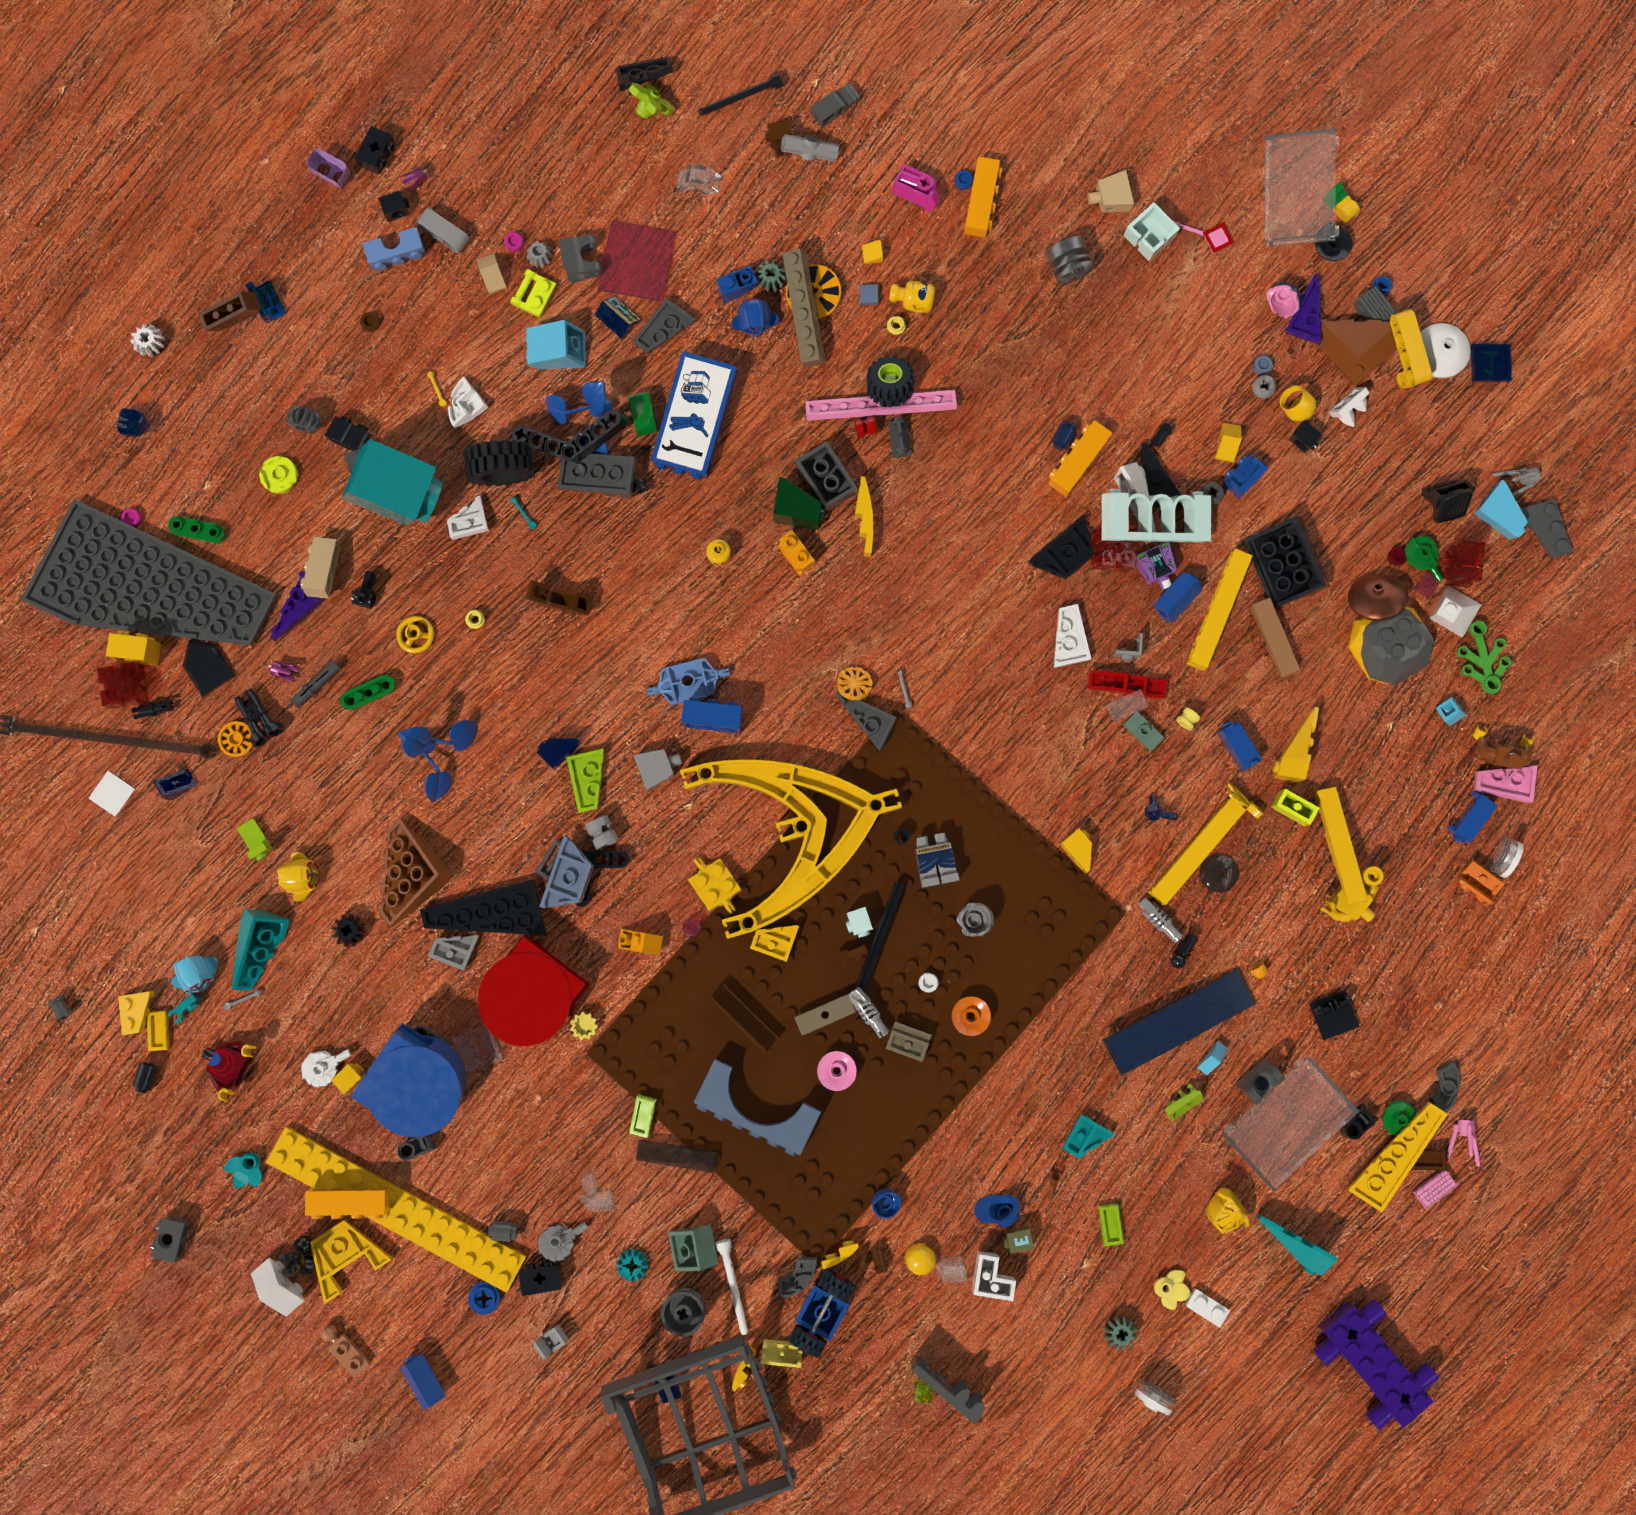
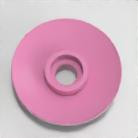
[817,1051,857,1091]

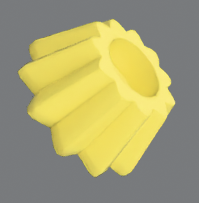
[570,1012,598,1040]

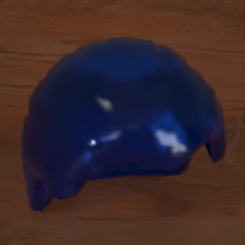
[117,408,148,437]

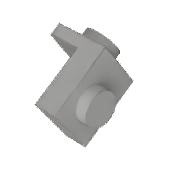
[533,1324,569,1360]

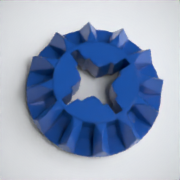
[468,1282,500,1315]

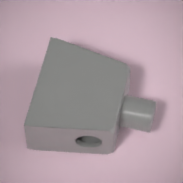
[634,749,682,791]

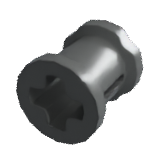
[47,996,73,1021]

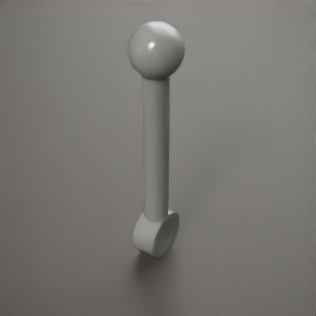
[897,670,912,709]
[223,989,262,1010]

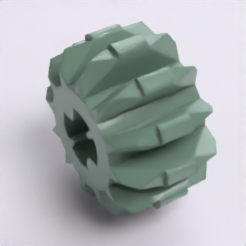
[755,260,787,293]
[1103,1316,1138,1351]

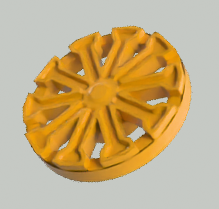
[837,667,873,700]
[218,721,253,757]

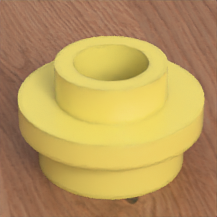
[887,316,906,335]
[465,610,485,629]

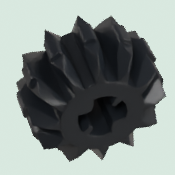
[331,914,366,947]

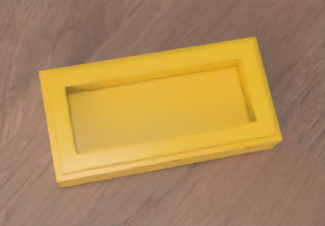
[147,1010,170,1051]

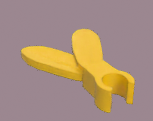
[1227,783,1263,819]

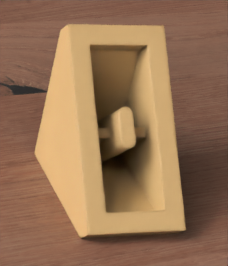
[477,254,507,294]

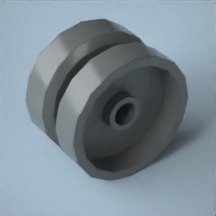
[661,1286,706,1337]

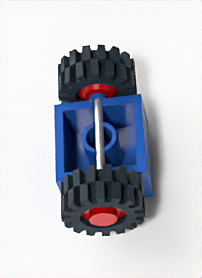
[788,1268,857,1358]

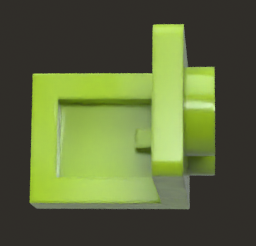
[237,819,274,861]

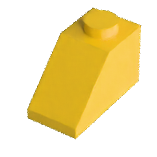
[1059,828,1092,873]

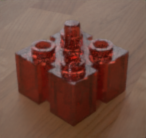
[1091,527,1136,572]
[1437,540,1485,588]
[97,661,149,709]

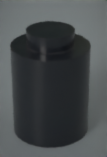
[132,1062,159,1093]

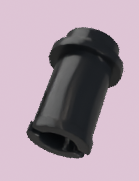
[1150,423,1173,448]

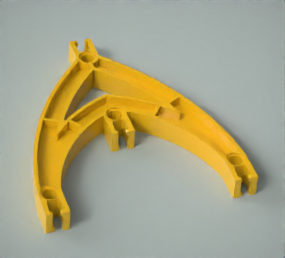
[680,760,902,939]

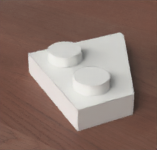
[447,496,489,540]

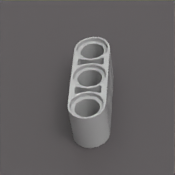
[416,208,470,254]

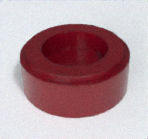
[1387,546,1407,566]

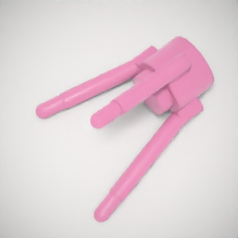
[1446,1120,1480,1167]

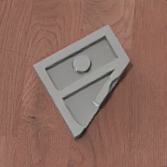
[428,935,480,971]

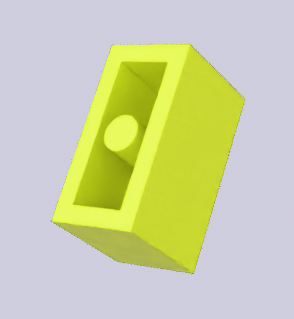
[1271,789,1319,826]

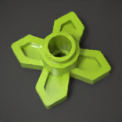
[629,83,675,119]

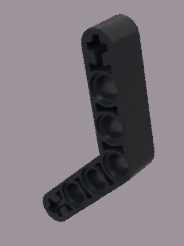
[512,410,628,463]

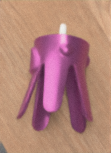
[399,166,428,193]
[268,661,299,684]

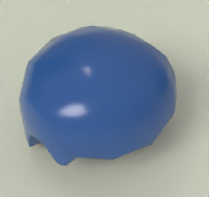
[872,1188,901,1219]

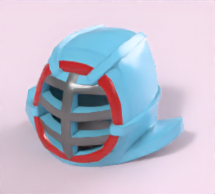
[171,956,218,994]

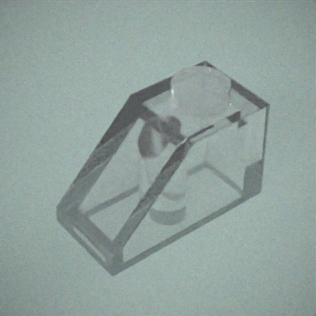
[935,1255,968,1282]

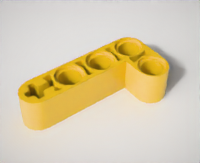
[1390,309,1432,389]

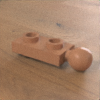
[321,1325,371,1378]

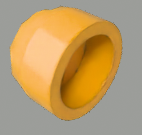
[1250,962,1267,979]

